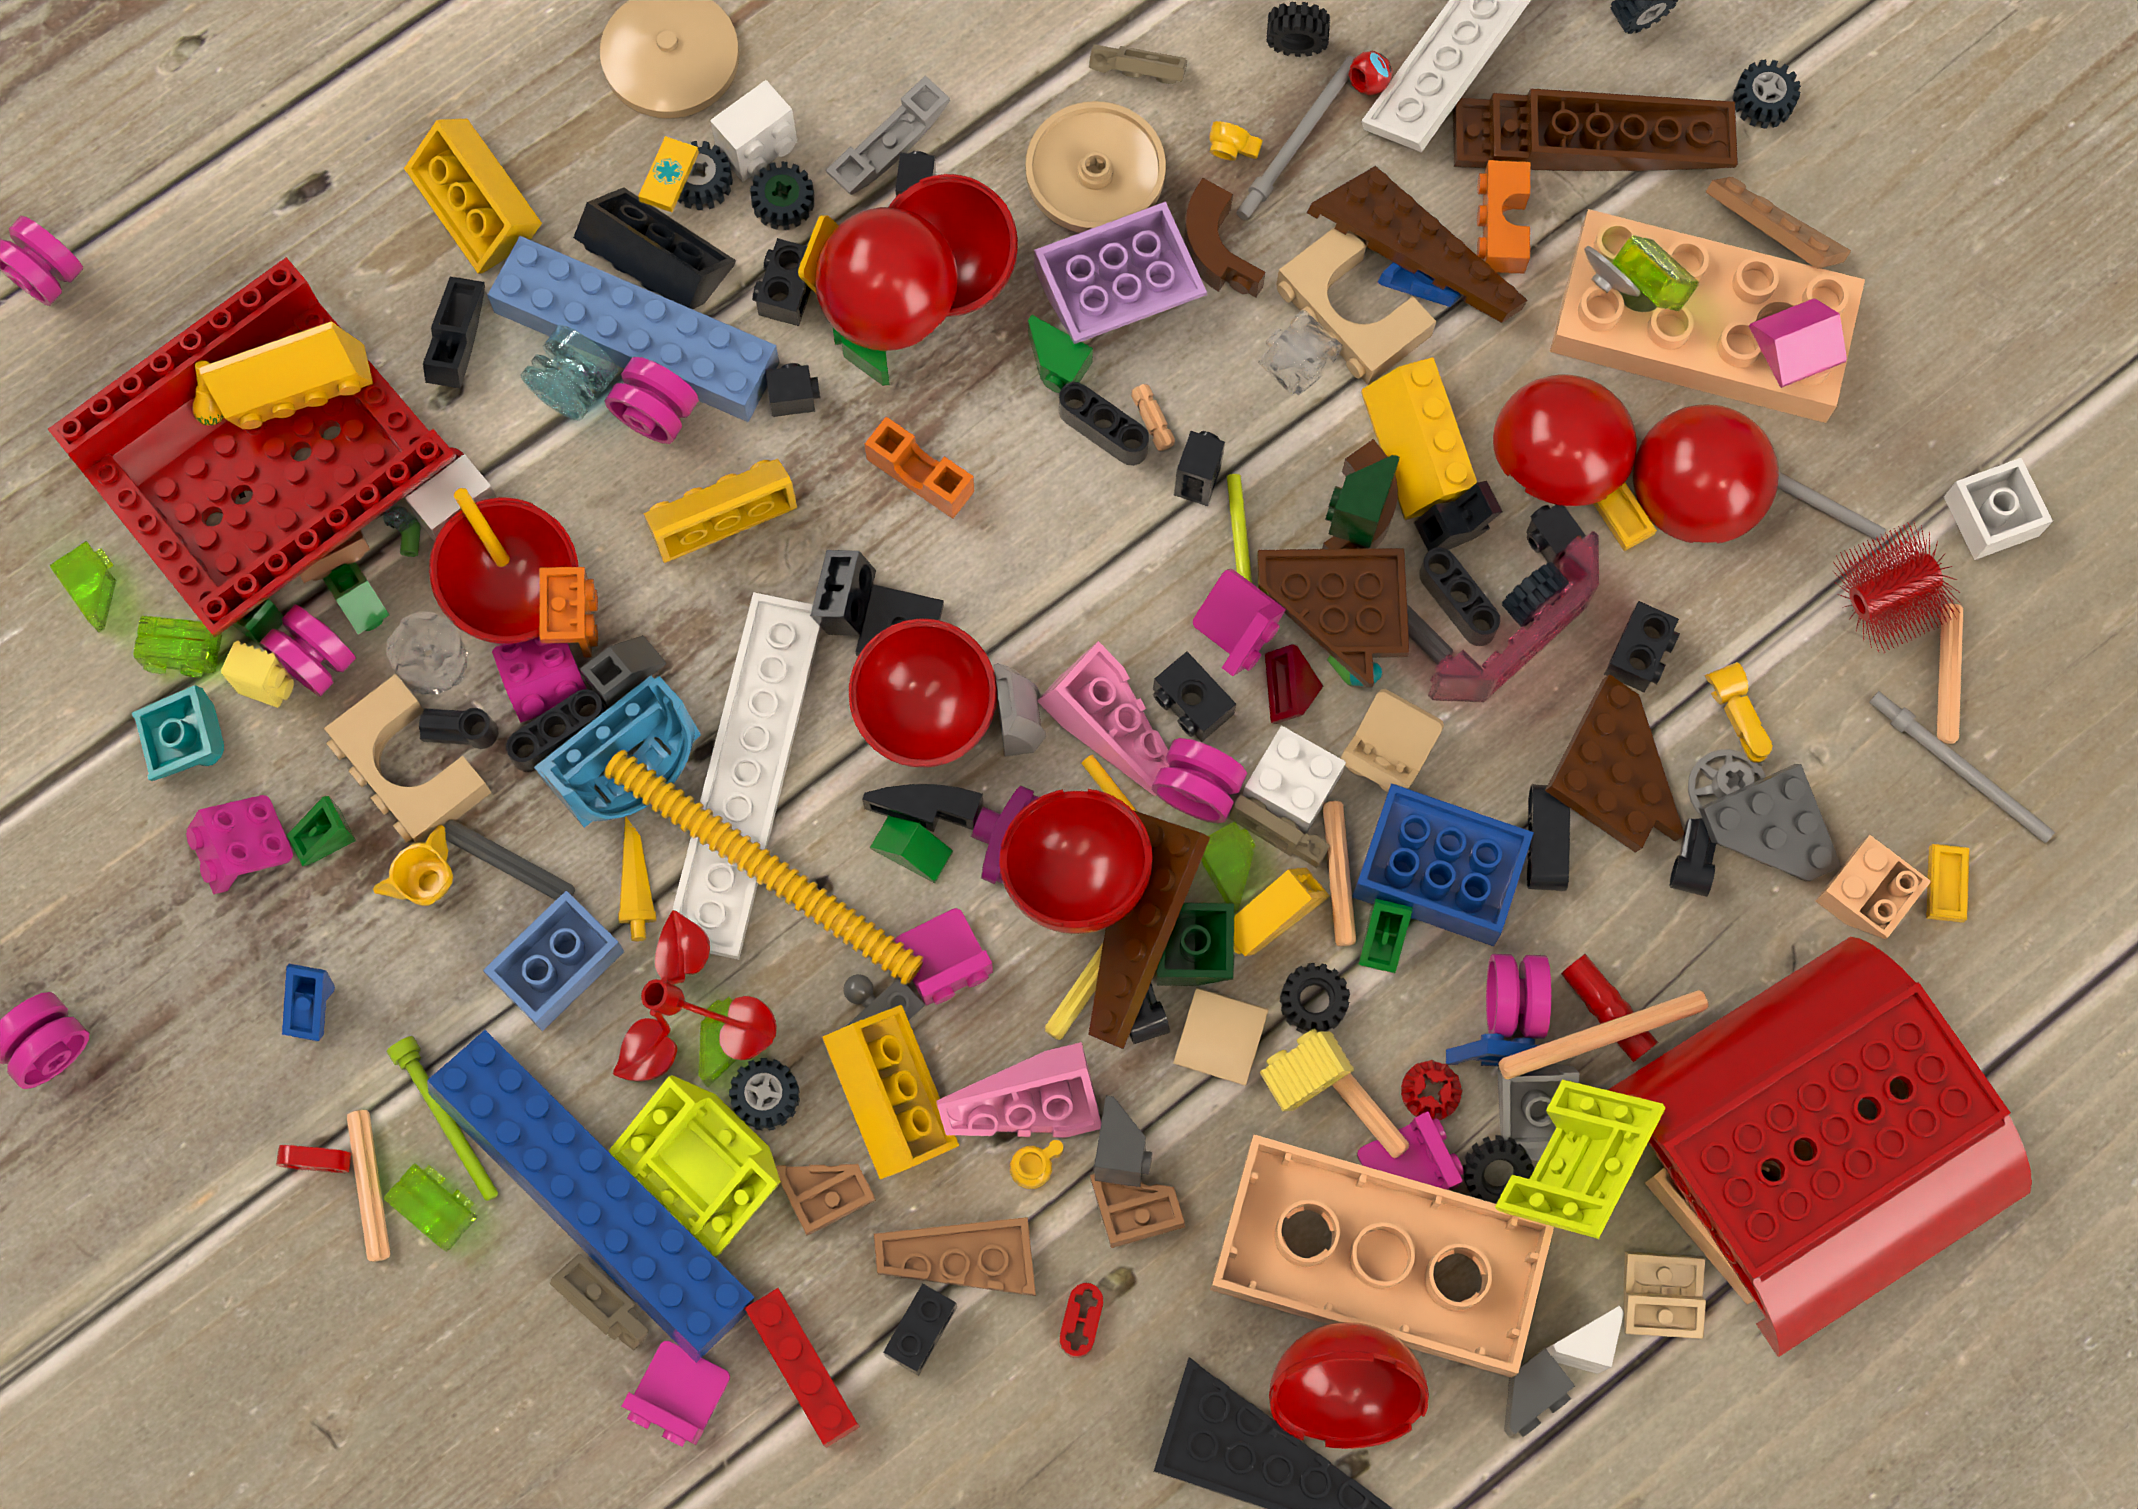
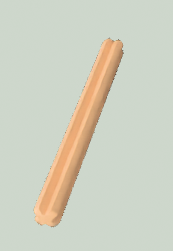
[1498,990,1708,1079]

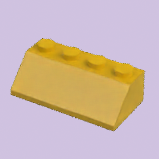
[404,118,542,274]
[199,321,373,429]
[1361,357,1477,520]
[643,458,797,563]
[822,1005,959,1180]

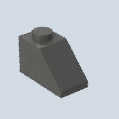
[1094,1095,1152,1187]

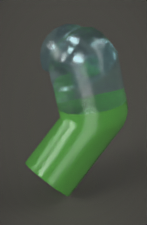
[383,506,421,557]

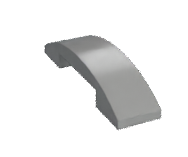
[826,76,950,195]

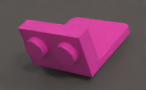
[1193,569,1286,676]
[492,636,587,723]
[186,795,293,894]
[895,908,993,1006]
[1357,1112,1464,1191]
[621,1341,730,1447]

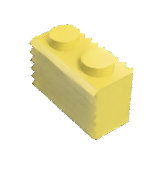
[221,640,294,708]
[1260,1029,1354,1112]

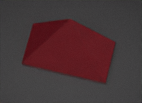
[1265,644,1324,724]

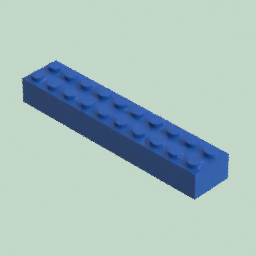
[427,1030,755,1363]

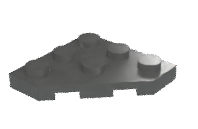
[1698,764,1842,881]

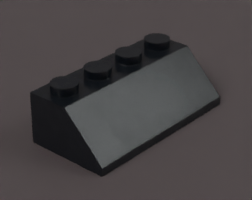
[573,187,736,309]

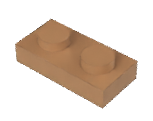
[300,529,370,583]

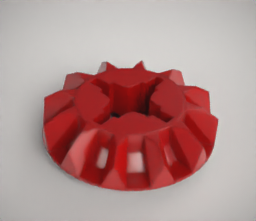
[1401,1060,1463,1120]

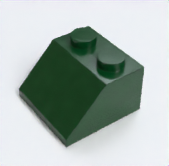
[1325,455,1400,548]
[1157,903,1234,986]

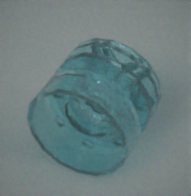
[520,325,618,421]

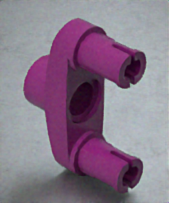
[971,785,1039,884]

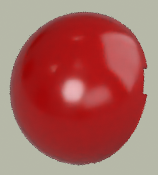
[889,174,1018,317]
[815,207,958,351]
[1493,374,1637,506]
[1633,404,1779,544]
[429,497,579,644]
[849,619,997,768]
[999,789,1153,934]
[1269,1322,1429,1449]

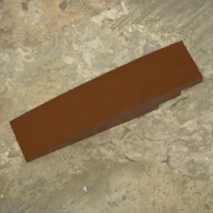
[1453,88,1738,171]

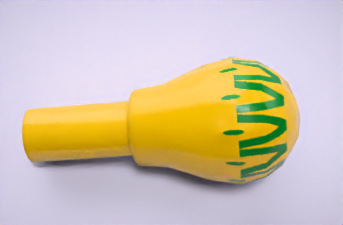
[192,361,224,426]

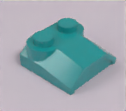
[132,685,224,781]

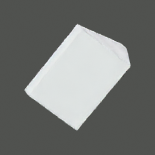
[1546,1306,1624,1374]

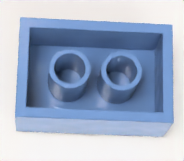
[483,891,624,1031]

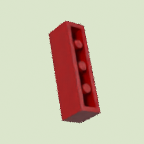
[744,1288,860,1448]

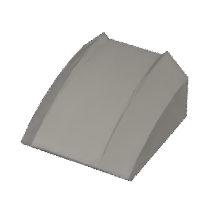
[994,663,1046,756]
[1498,1064,1579,1160]

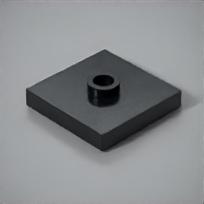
[855,584,944,656]

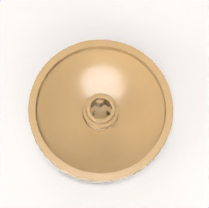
[600,0,739,118]
[1025,101,1166,233]

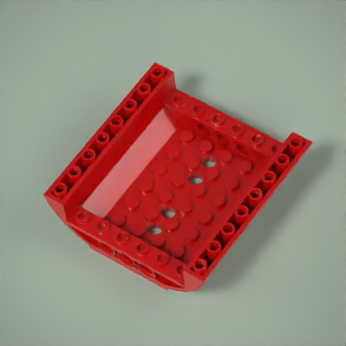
[48,257,456,638]
[1608,936,2032,1357]

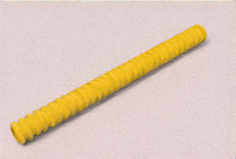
[604,750,923,985]

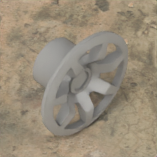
[1688,749,1766,815]

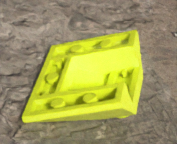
[608,1075,781,1259]
[1495,1079,1665,1239]

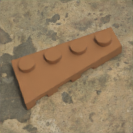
[1706,177,1851,269]
[874,1217,1036,1296]

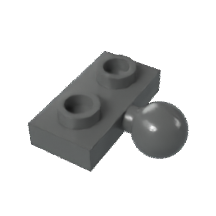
[843,974,925,1026]

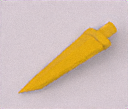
[618,816,657,942]

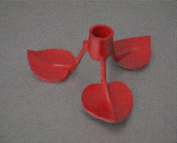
[613,910,777,1082]

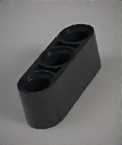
[1059,382,1149,466]
[1419,547,1500,646]
[506,689,606,772]
[1527,784,1570,891]

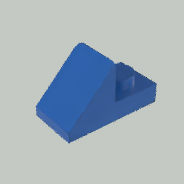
[282,963,335,1041]

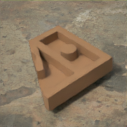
[776,1164,876,1236]
[1090,1174,1185,1248]

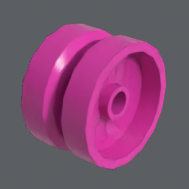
[0,215,83,306]
[604,357,699,444]
[259,604,356,697]
[1152,738,1247,824]
[1486,954,1552,1039]
[0,992,90,1089]

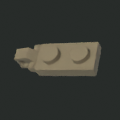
[1089,44,1188,84]
[1229,794,1330,868]
[550,1254,649,1351]

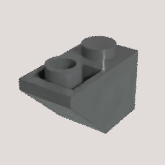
[580,635,666,709]
[1504,1348,1575,1437]

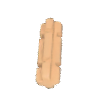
[1131,384,1175,451]

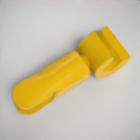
[1704,662,1773,763]

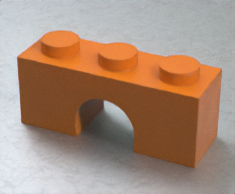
[1477,160,1530,274]
[864,417,974,519]

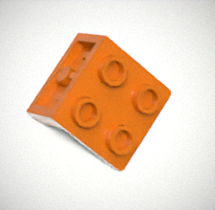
[539,567,598,658]

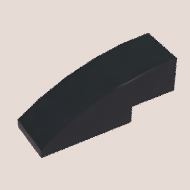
[423,276,485,388]
[862,784,983,832]

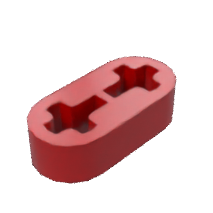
[276,1145,352,1173]
[1059,1283,1103,1358]

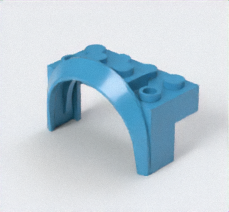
[534,676,701,828]

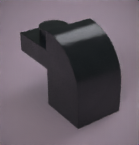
[1413,481,1503,551]

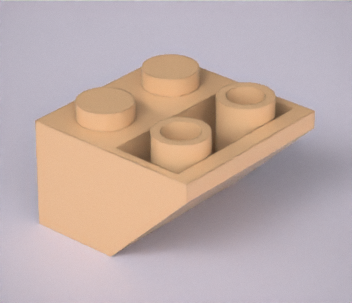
[1816,835,1931,939]

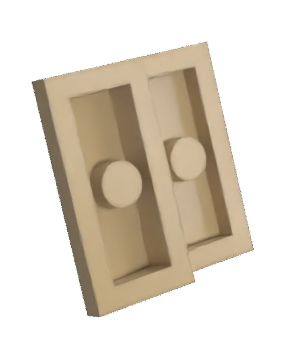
[1173,987,1269,1086]
[1624,1251,1706,1339]

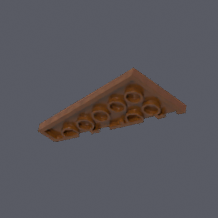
[1307,166,1528,323]
[1088,810,1211,1049]

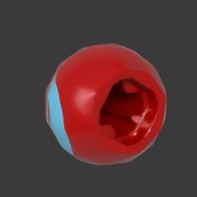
[1349,50,1393,96]

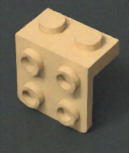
[1340,689,1444,792]

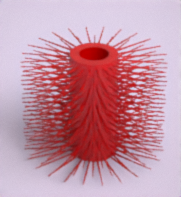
[1833,522,1961,653]

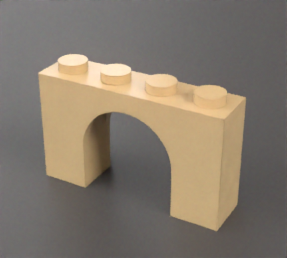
[1276,227,1436,385]
[324,674,491,843]

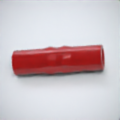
[1561,954,1659,1062]

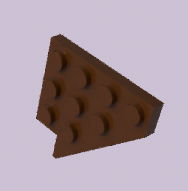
[1257,548,1409,688]
[1545,674,1684,853]

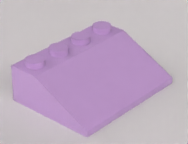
[1034,202,1207,344]

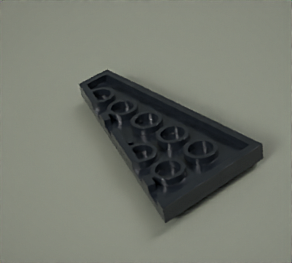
[1153,1357,1392,1509]

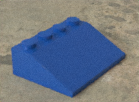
[1352,783,1534,947]

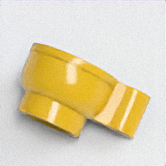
[1209,121,1263,161]
[1010,1140,1063,1189]

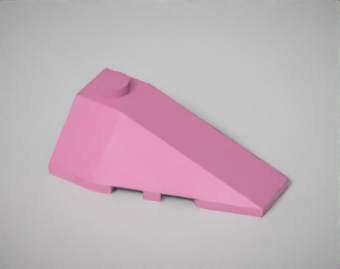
[1037,641,1170,796]
[937,1042,1101,1138]

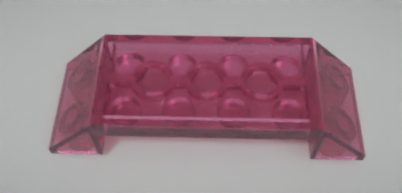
[1428,531,1599,702]

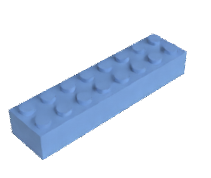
[487,236,780,422]

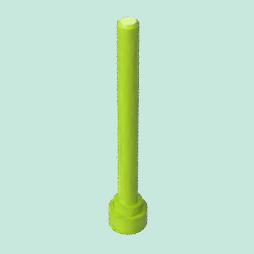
[386,1036,498,1201]

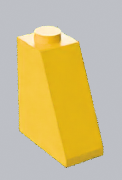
[1234,867,1330,956]

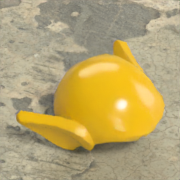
[373,825,453,906]

